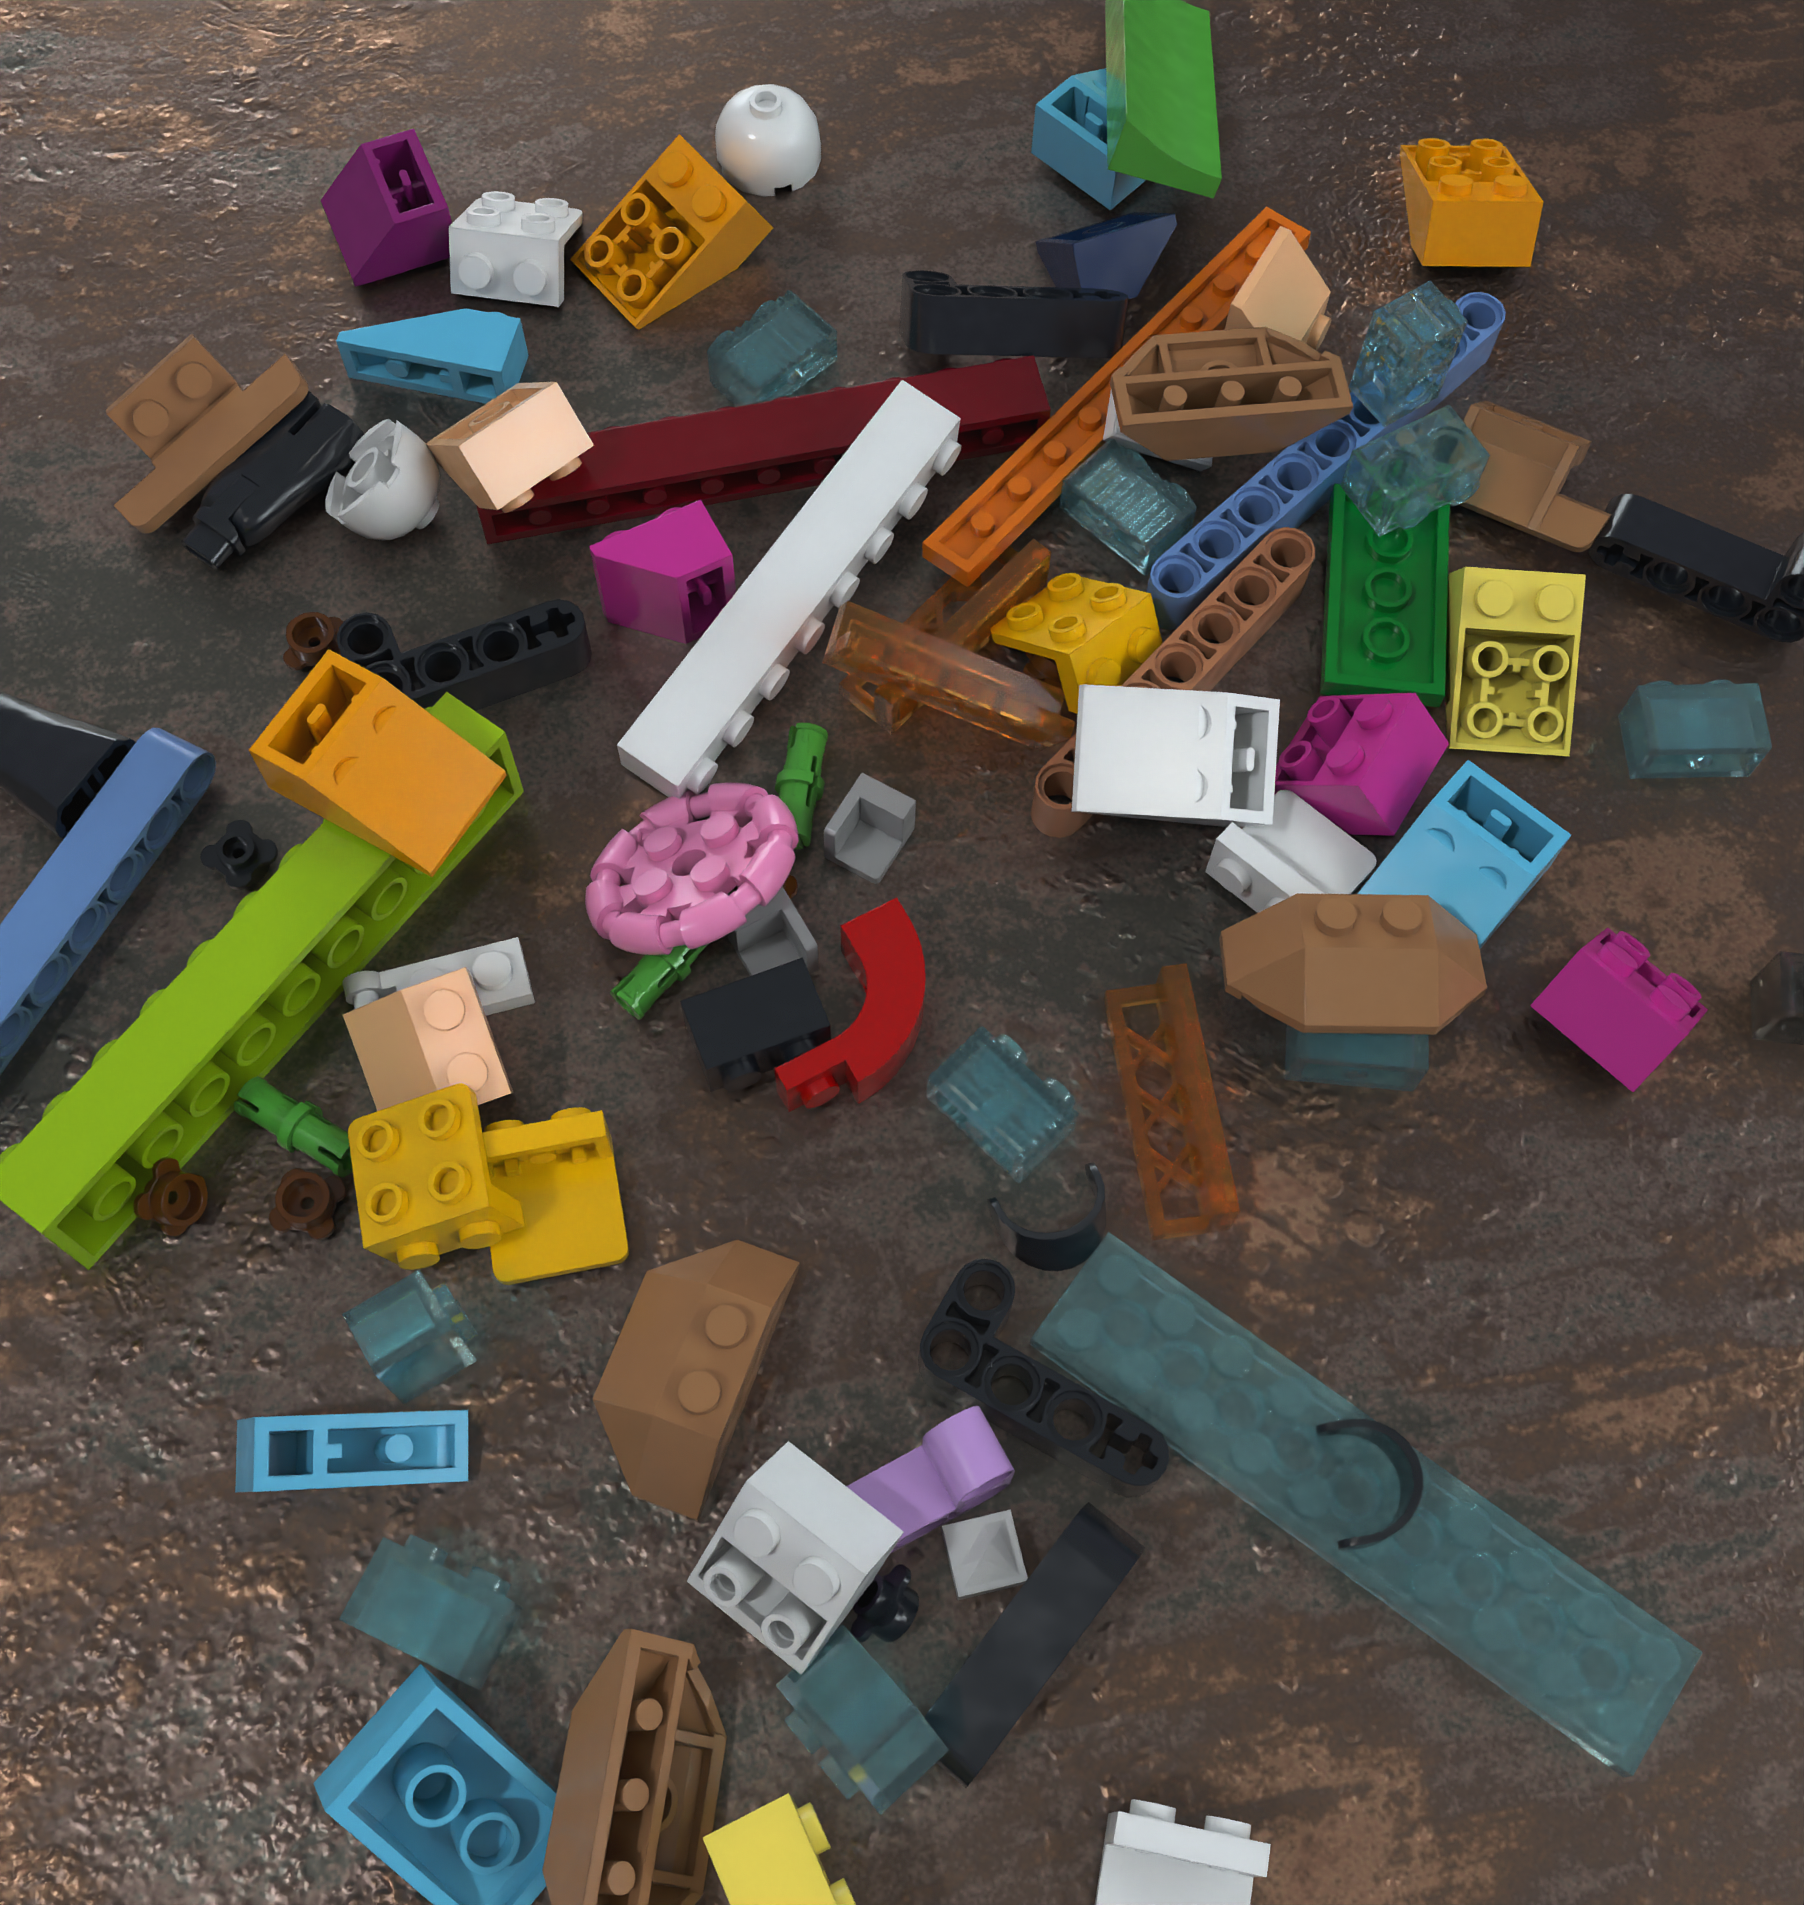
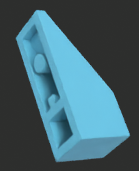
[336,308,529,404]
[235,1410,468,1493]

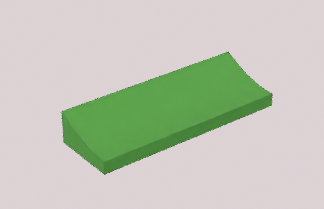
[1105,0,1222,199]

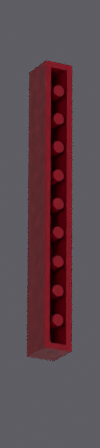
[477,355,1051,545]

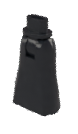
[181,391,364,570]
[0,692,136,839]

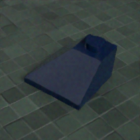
[1035,212,1177,299]

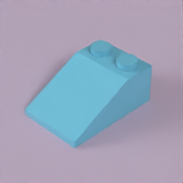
[313,1663,557,1905]

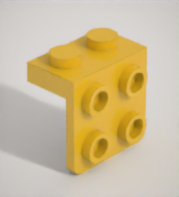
[990,573,1163,714]
[348,1083,525,1270]
[482,1107,629,1285]

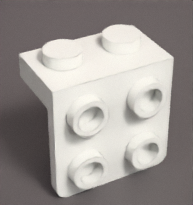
[449,191,583,307]
[1205,790,1377,913]
[1095,1799,1271,1905]

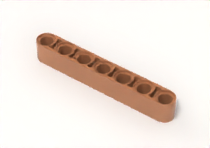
[1031,527,1315,838]

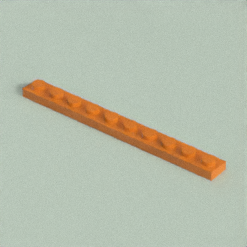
[922,206,1311,587]

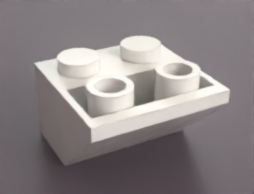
[687,1441,904,1675]

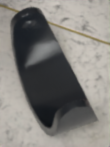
[987,1162,1106,1271]
[1316,1419,1424,1551]

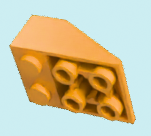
[570,134,773,330]
[1400,138,1544,267]
[249,649,507,877]

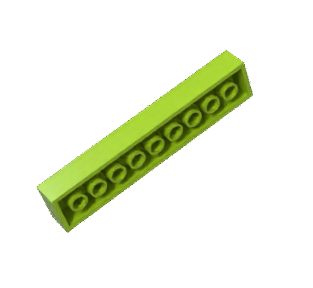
[0,692,524,1270]

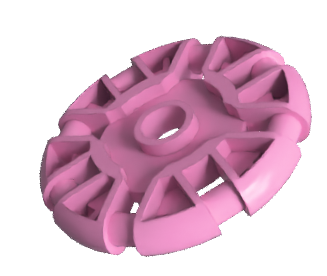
[585,782,799,955]

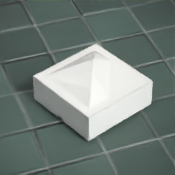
[941,1509,1028,1600]

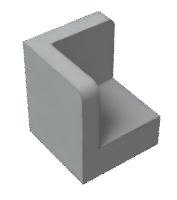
[824,773,916,884]
[727,886,819,976]

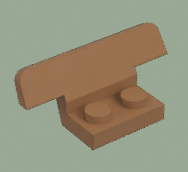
[106,334,308,534]
[1387,400,1612,552]

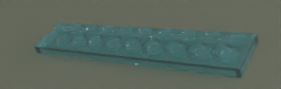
[1029,1232,1703,1777]

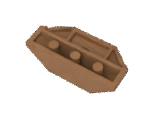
[1110,327,1353,461]
[1219,893,1487,1035]
[592,1240,800,1522]
[542,1629,727,1905]

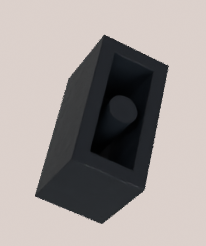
[680,957,831,1092]

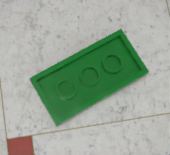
[1320,483,1450,707]

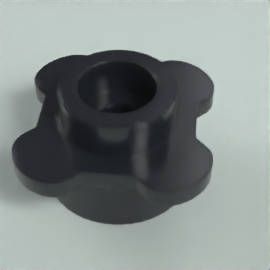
[200,820,278,890]
[850,1564,919,1643]

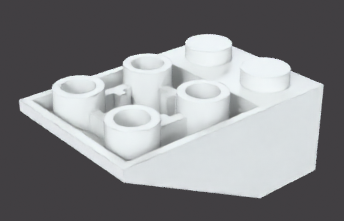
[1072,684,1280,827]

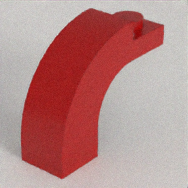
[774,897,926,1112]

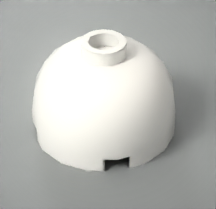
[715,84,821,197]
[325,419,440,541]

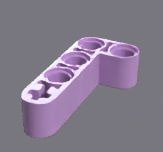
[846,1406,1015,1554]

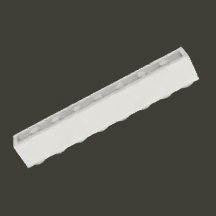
[617,380,962,799]

